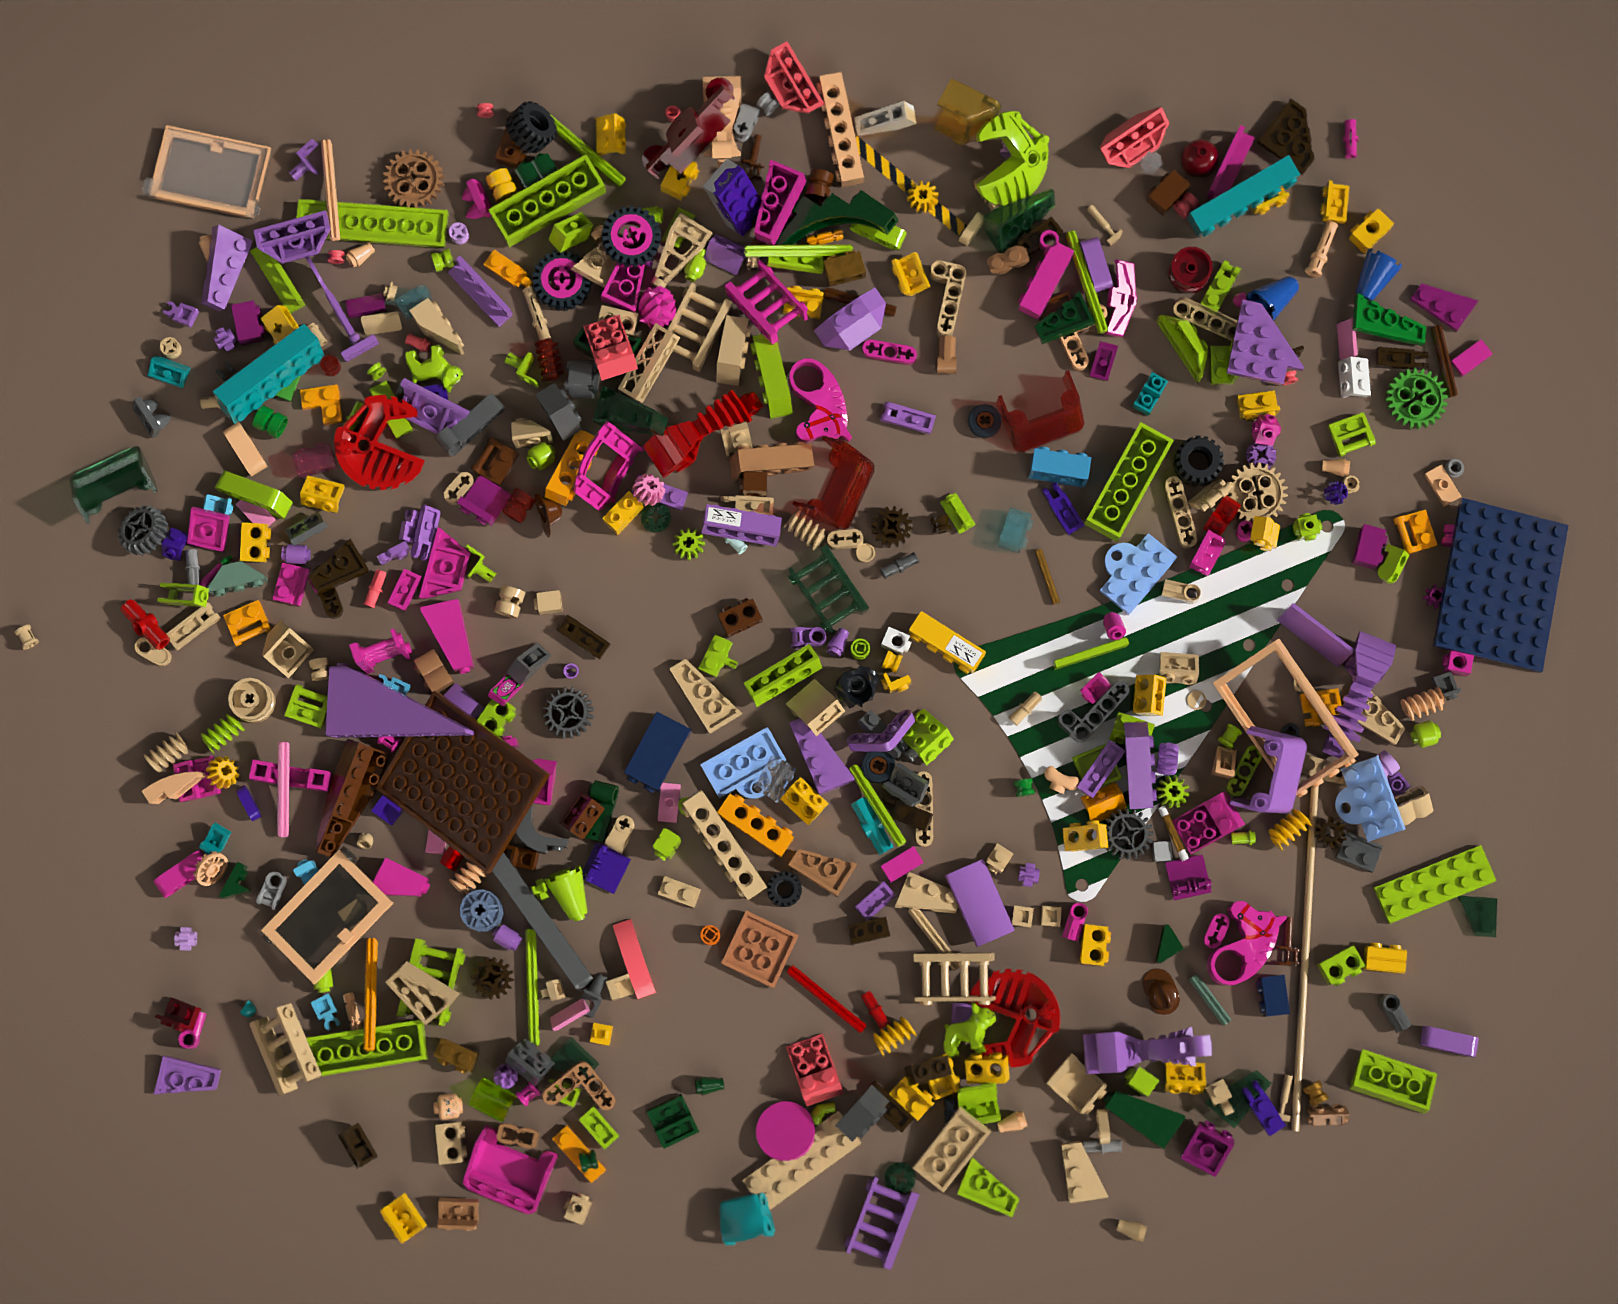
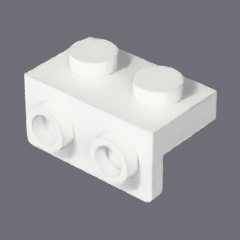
[1338,357,1371,398]

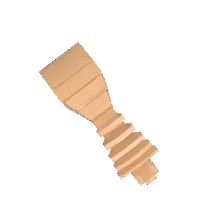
[703,76,741,168]

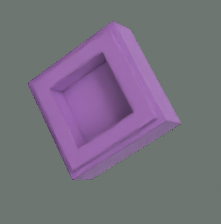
[951,1003,972,1023]

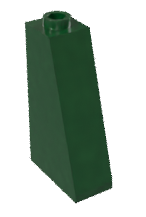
[1103,1091,1186,1149]

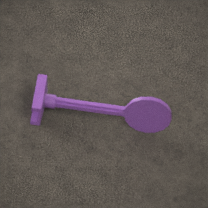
[306,257,379,362]

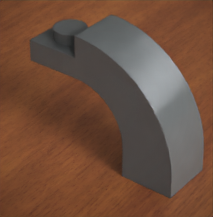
[516,805,569,854]

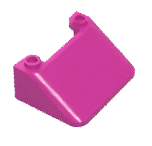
[463,1125,559,1214]

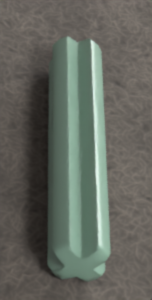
[1189,974,1231,1025]

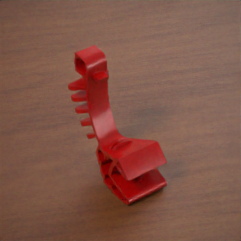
[643,390,764,478]

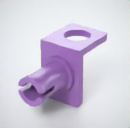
[289,139,319,181]

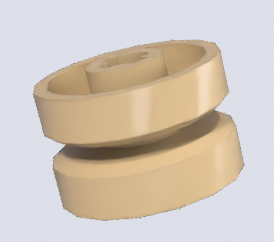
[228,678,276,723]

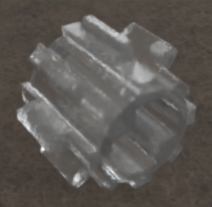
[1139,151,1163,176]

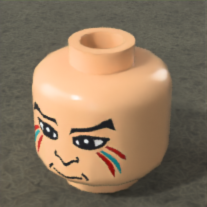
[433,1093,463,1120]

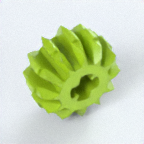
[673,528,705,560]
[1156,775,1189,808]

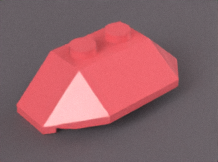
[764,41,824,113]
[1099,107,1169,168]

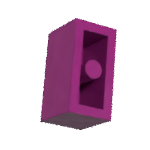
[231,300,266,346]
[1352,524,1388,569]

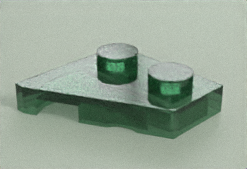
[1458,896,1497,938]
[551,1037,600,1079]

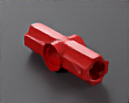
[120,599,170,650]

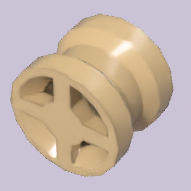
[160,337,182,359]

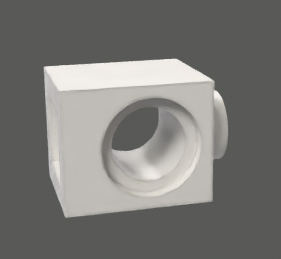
[881,627,912,655]

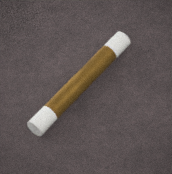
[1158,806,1189,861]

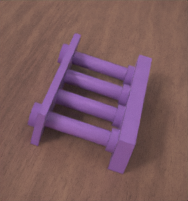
[844,1176,919,1270]

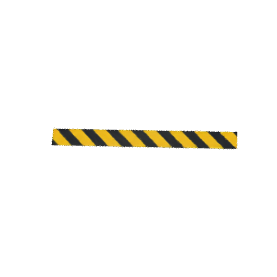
[855,136,967,236]

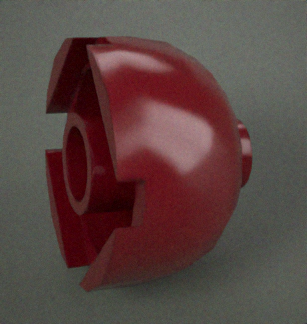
[1181,139,1219,177]

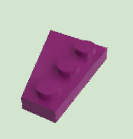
[1410,283,1478,332]

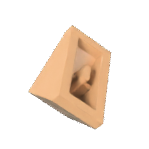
[1211,746,1237,780]

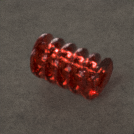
[534,339,564,382]

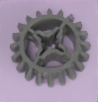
[117,505,168,556]
[542,687,594,739]
[1105,808,1154,860]

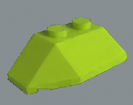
[1156,314,1208,383]

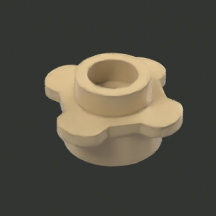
[745,256,759,271]
[383,282,397,302]

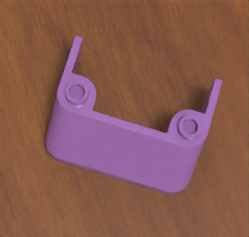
[1230,726,1307,813]

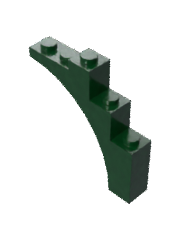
[775,190,899,245]

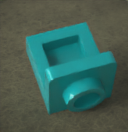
[199,822,232,855]

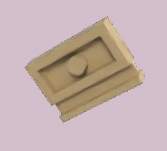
[720,422,753,456]

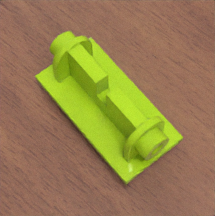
[940,493,976,534]

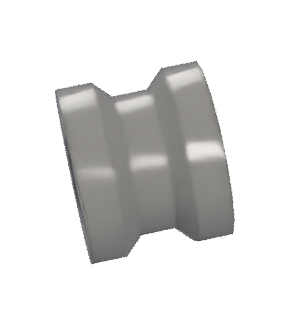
[756,92,779,116]

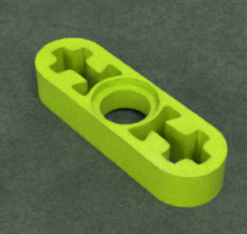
[1226,745,1262,797]

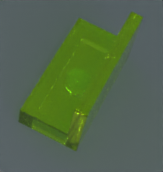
[469,1077,517,1122]

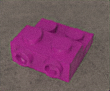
[1180,1121,1235,1177]

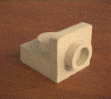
[985,843,1013,874]

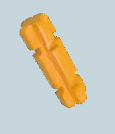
[807,229,843,245]

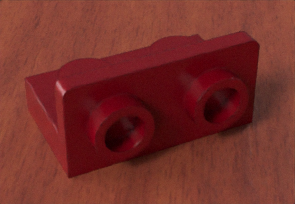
[155,997,201,1032]

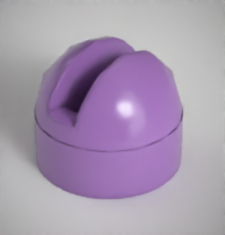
[563,663,579,679]

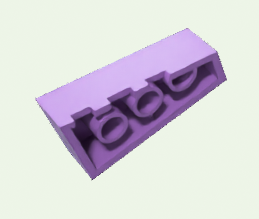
[201,225,253,311]
[789,718,855,795]

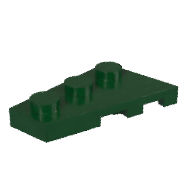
[1035,291,1094,344]

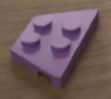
[401,378,470,434]

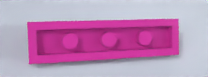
[1206,125,1255,199]

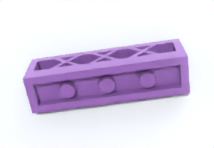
[448,256,513,327]

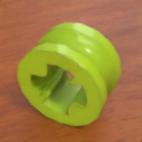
[367,362,386,381]

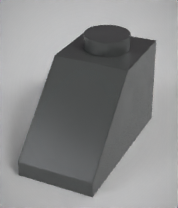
[507,643,551,685]

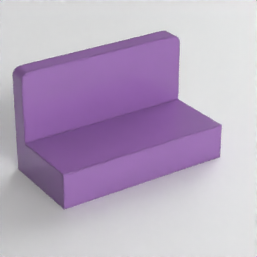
[704,234,746,275]

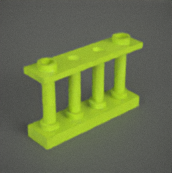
[397,938,465,1026]

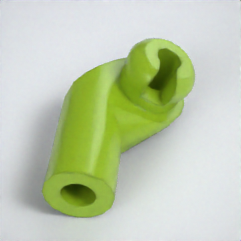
[810,1102,836,1125]

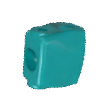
[719,1192,775,1246]

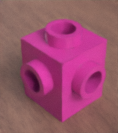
[1252,414,1281,446]

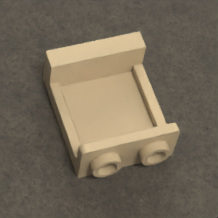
[786,679,845,736]
[1045,1053,1108,1115]

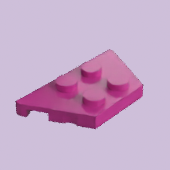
[419,527,471,599]

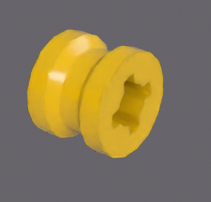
[882,650,903,673]

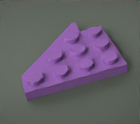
[1226,300,1304,386]

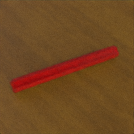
[787,965,866,1033]

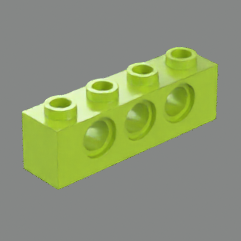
[744,644,822,707]

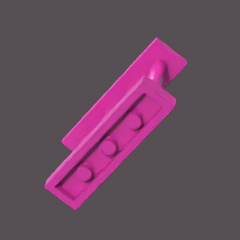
[725,260,808,345]
[349,629,412,674]

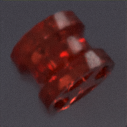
[320,355,341,377]

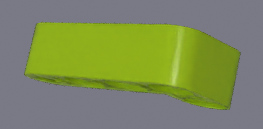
[215,471,293,520]

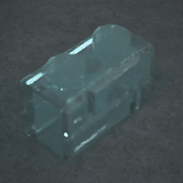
[998,508,1034,553]

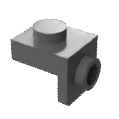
[1432,671,1462,701]

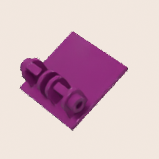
[1165,855,1212,901]

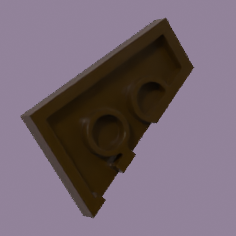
[308,538,369,595]

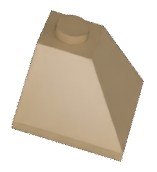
[511,418,554,449]
[262,620,314,678]

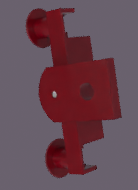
[642,77,735,179]

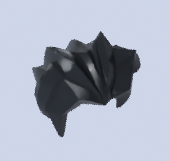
[835,666,879,708]

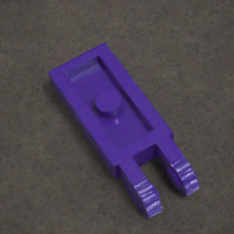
[1042,482,1084,536]
[1241,1080,1286,1136]

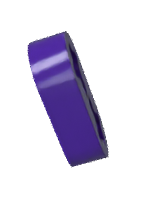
[236,785,262,821]

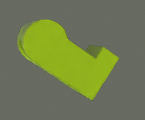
[1378,544,1409,584]

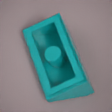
[147,356,191,388]

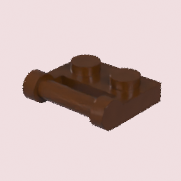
[470,437,519,487]

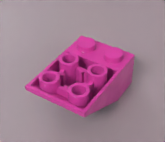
[1172,791,1245,855]

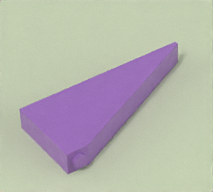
[326,663,474,738]

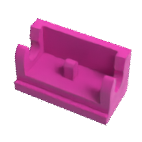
[1190,530,1226,576]

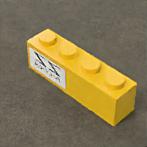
[909,611,986,674]

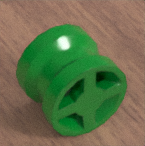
[1013,778,1035,797]

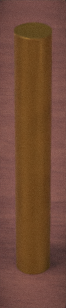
[1035,549,1060,605]

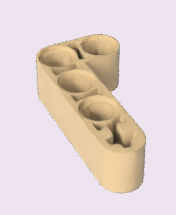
[930,261,966,337]

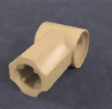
[1161,579,1201,604]

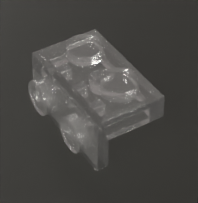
[754,755,796,803]

